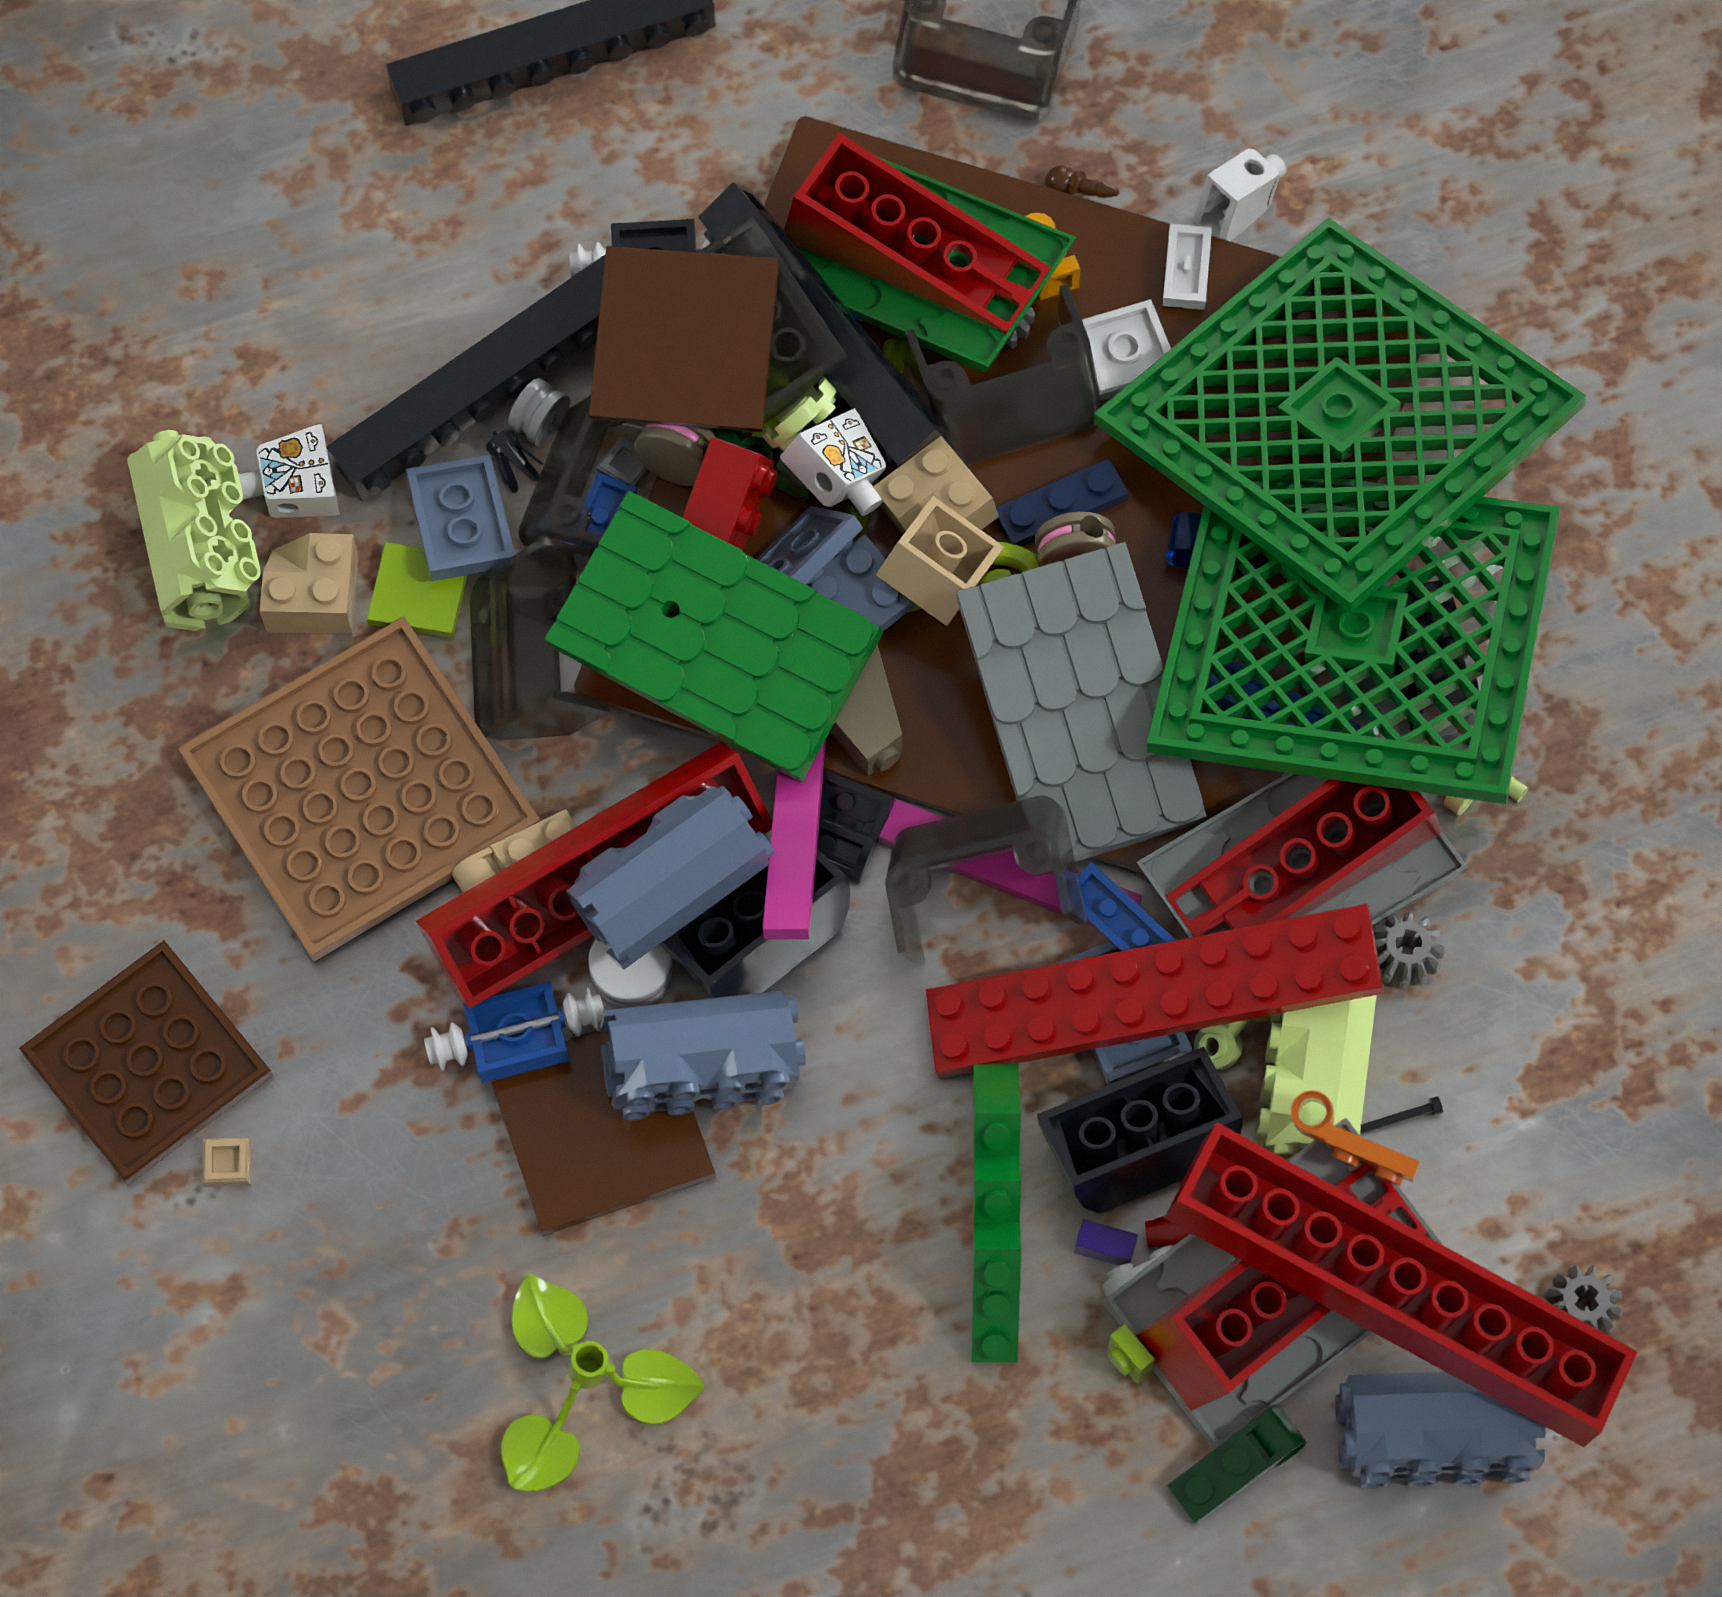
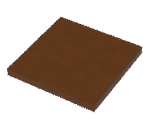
[589,246,779,432]
[19,940,273,1186]
[491,1030,716,1236]

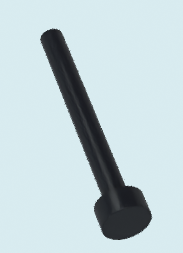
[1360,1096,1443,1134]

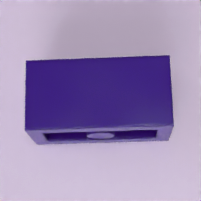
[1074,1219,1138,1266]

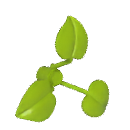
[501,1274,704,1492]

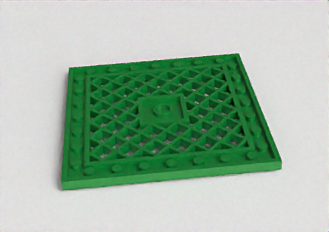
[1094,217,1586,613]
[1147,463,1560,804]

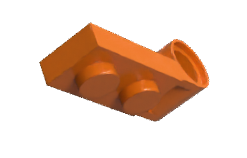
[1291,1090,1420,1186]

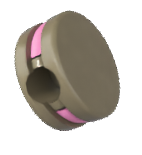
[634,423,716,486]
[1035,512,1116,567]

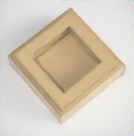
[203,1137,251,1187]

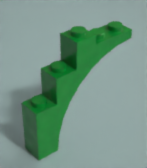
[971,1063,1021,1363]

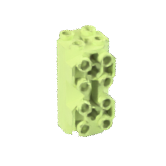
[127,430,261,631]
[1254,995,1377,1160]

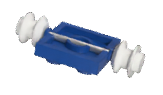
[424,981,604,1083]

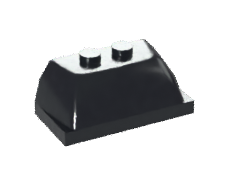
[659,841,850,998]
[1037,1047,1243,1214]

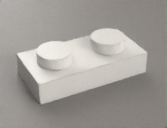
[1162,224,1212,310]

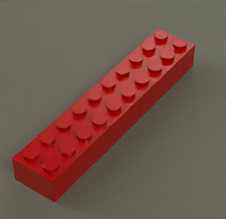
[1164,1122,1638,1448]

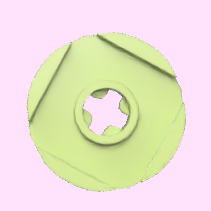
[761,377,837,452]

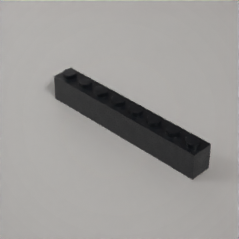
[386,0,716,126]
[698,182,951,467]
[326,255,605,501]

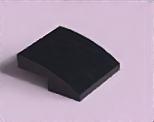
[817,767,897,881]

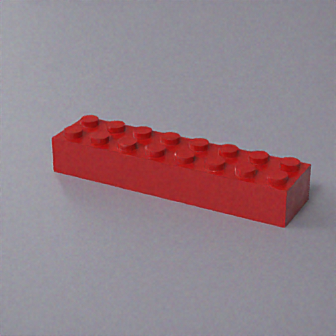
[416,742,772,1009]

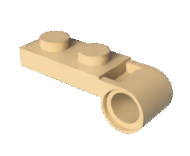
[452,809,577,893]

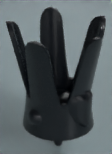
[486,430,544,493]

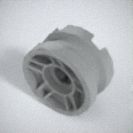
[507,378,570,447]

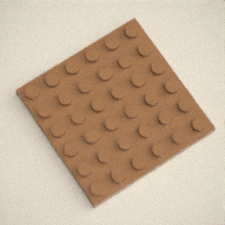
[178,617,540,962]

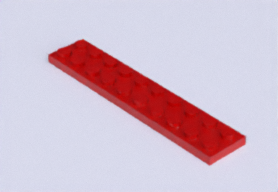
[926,904,1384,1078]

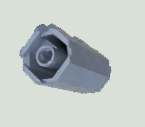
[566,785,775,970]
[600,991,806,1120]
[1335,1372,1546,1489]

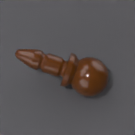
[1045,165,1120,198]

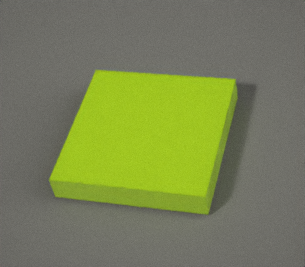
[367,542,468,639]

